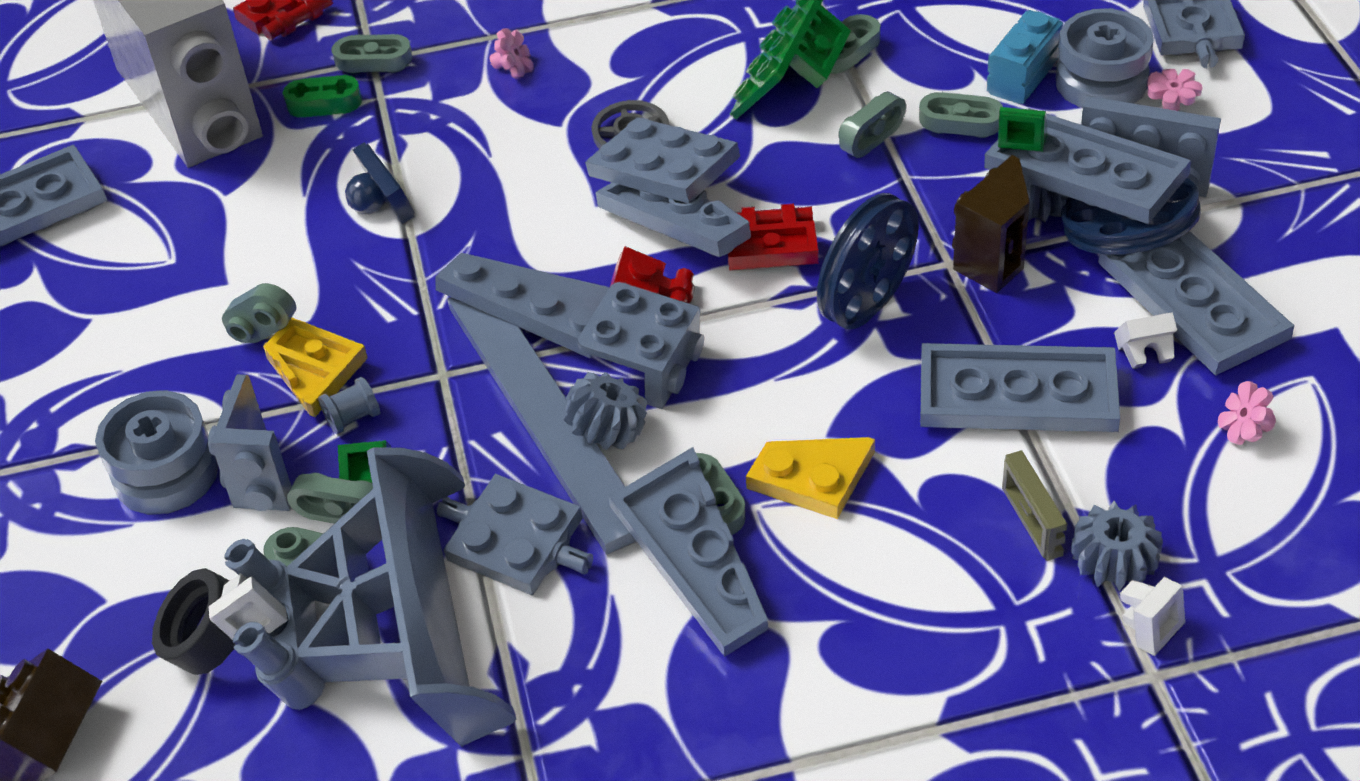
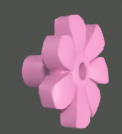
[490,28,534,79]
[1147,69,1202,111]
[1218,381,1276,445]

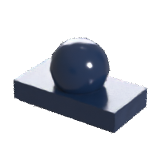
[345,142,415,224]

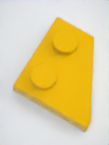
[263,317,368,417]
[746,437,875,519]

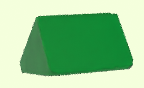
[998,107,1048,152]
[338,440,391,483]

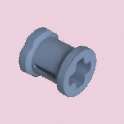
[318,377,380,435]

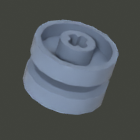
[1056,8,1154,108]
[95,390,218,515]

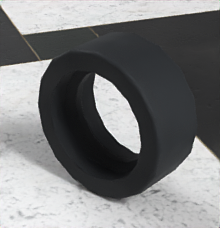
[152,568,237,675]

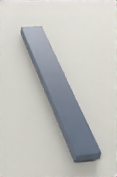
[447,297,636,555]

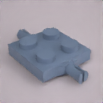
[1143,0,1245,69]
[437,474,593,596]

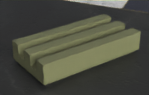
[1002,450,1067,561]

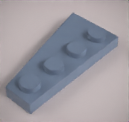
[595,183,751,257]
[435,253,609,358]
[609,447,768,657]

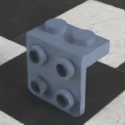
[578,282,705,409]
[208,374,291,511]

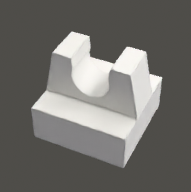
[1114,312,1177,369]
[209,573,287,640]
[1120,577,1185,656]

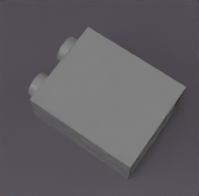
[93,0,263,168]

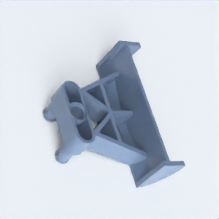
[224,448,517,746]

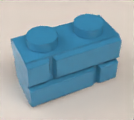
[986,10,1063,104]

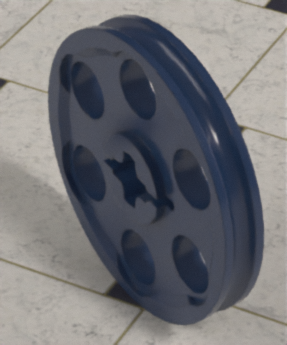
[1061,178,1201,255]
[817,193,919,329]

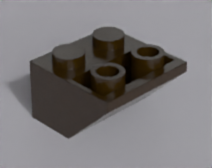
[952,155,1030,293]
[0,648,103,781]

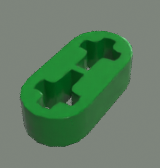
[283,75,362,117]

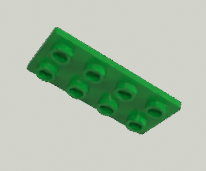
[730,0,852,119]

